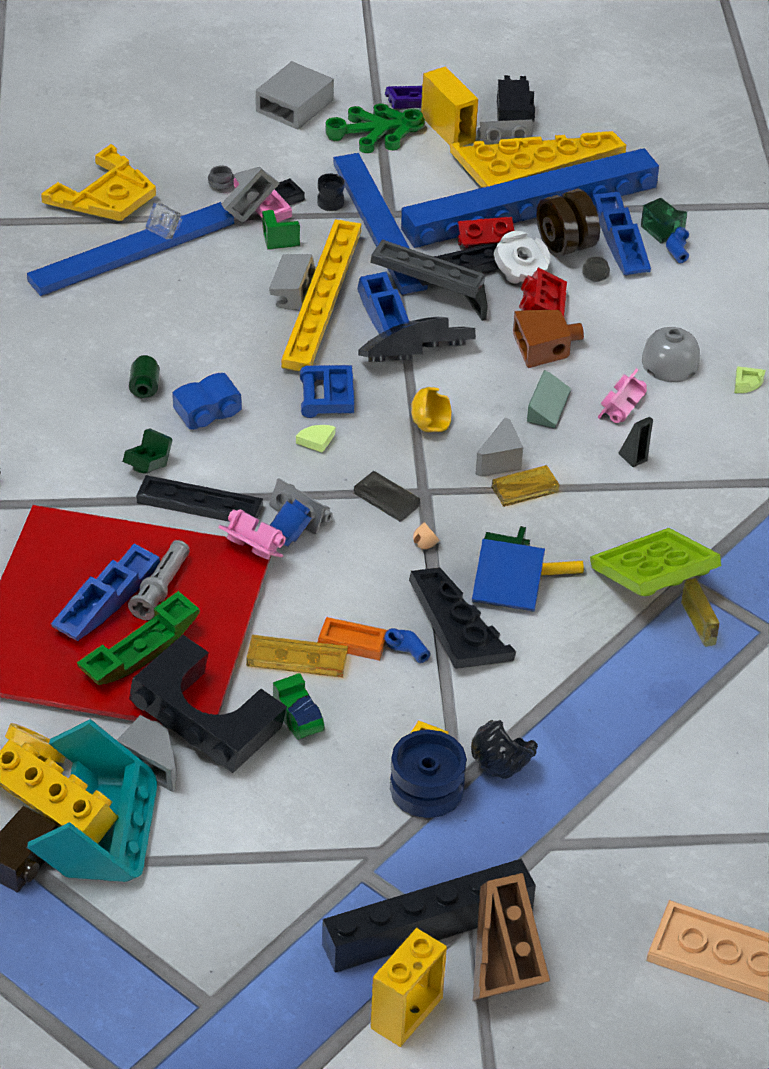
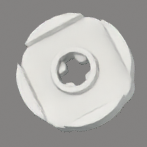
[494,231,551,283]

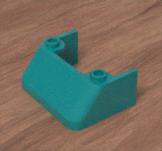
[27,719,157,882]

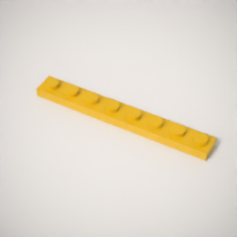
[281,219,362,371]

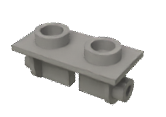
[478,119,532,145]
[269,478,333,534]

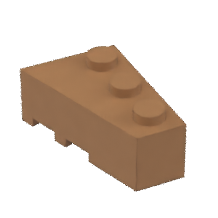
[472,873,550,1001]

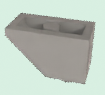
[117,715,176,792]

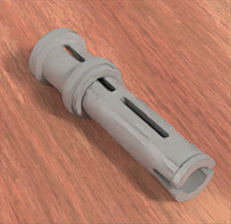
[128,540,190,620]

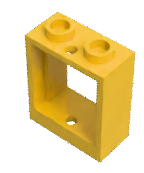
[371,928,447,1047]

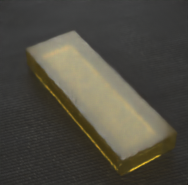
[246,635,348,678]

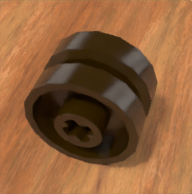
[536,189,600,257]

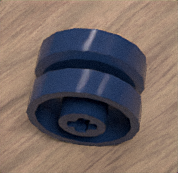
[390,729,467,818]

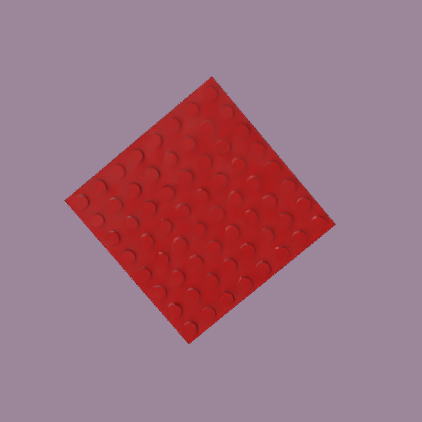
[0,505,272,726]

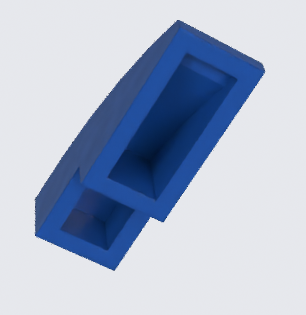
[357,271,409,334]

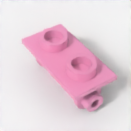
[598,368,647,423]
[218,509,286,559]

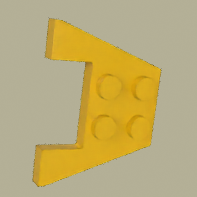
[41,144,156,221]

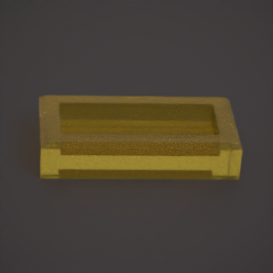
[491,465,560,507]
[681,578,720,647]

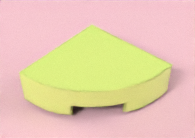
[734,367,766,393]
[296,425,336,453]

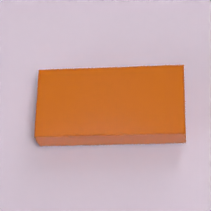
[317,617,387,661]

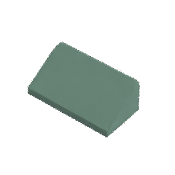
[527,370,571,428]

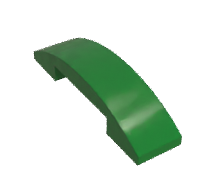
[77,591,200,685]

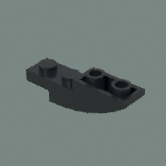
[358,316,476,362]

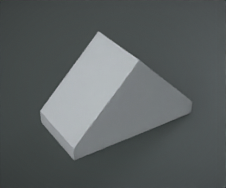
[476,418,523,476]

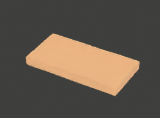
[647,900,769,1002]

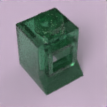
[641,198,688,244]

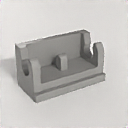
[269,254,316,311]

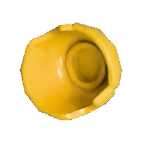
[411,387,452,432]

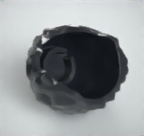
[471,720,538,779]

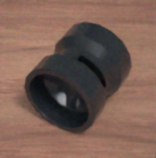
[317,173,345,211]

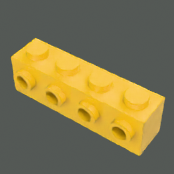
[0,739,118,844]

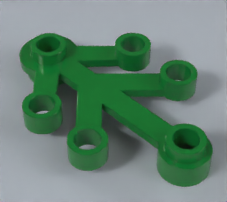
[325,103,425,153]

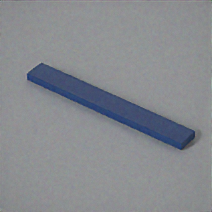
[333,153,428,295]
[27,202,235,296]

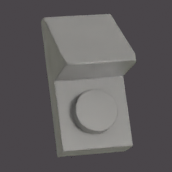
[222,166,280,223]

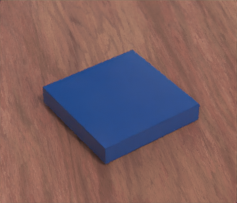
[472,539,545,612]

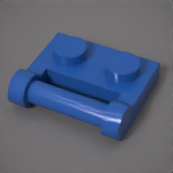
[300,365,354,418]

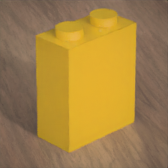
[421,66,478,147]

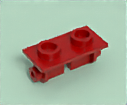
[458,217,515,248]

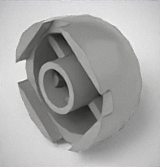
[642,327,700,382]

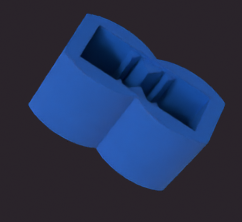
[172,373,242,429]

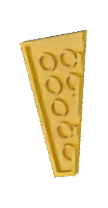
[450,131,627,188]

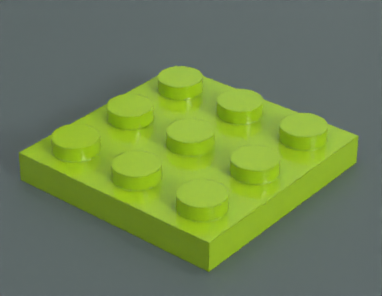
[590,528,722,596]

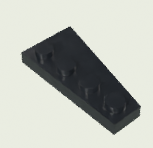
[409,567,516,669]

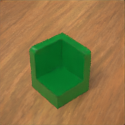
[262,210,300,250]

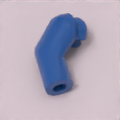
[384,628,431,663]

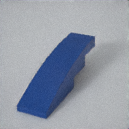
[592,192,651,275]
[51,544,160,641]

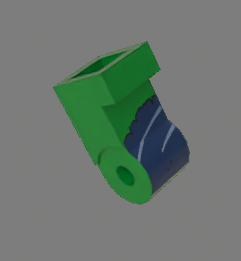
[273,673,325,740]

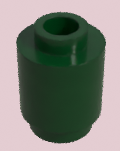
[129,355,160,398]

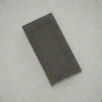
[354,471,420,522]

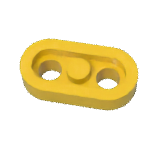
[5,723,66,763]

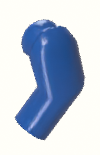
[666,227,689,263]

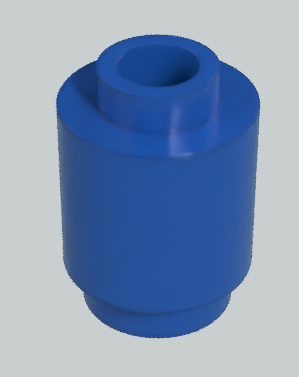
[270,499,312,547]

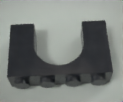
[129,635,287,773]

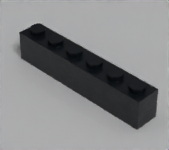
[322,859,536,972]

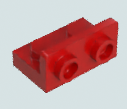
[519,267,567,317]

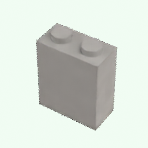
[256,61,334,130]

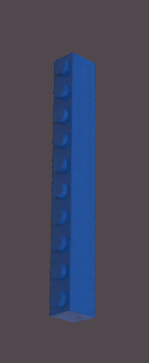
[401,148,659,248]

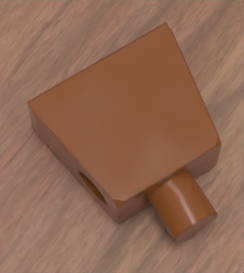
[513,310,584,368]

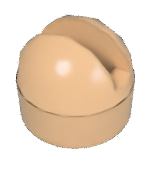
[413,522,440,549]

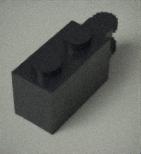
[496,75,535,122]

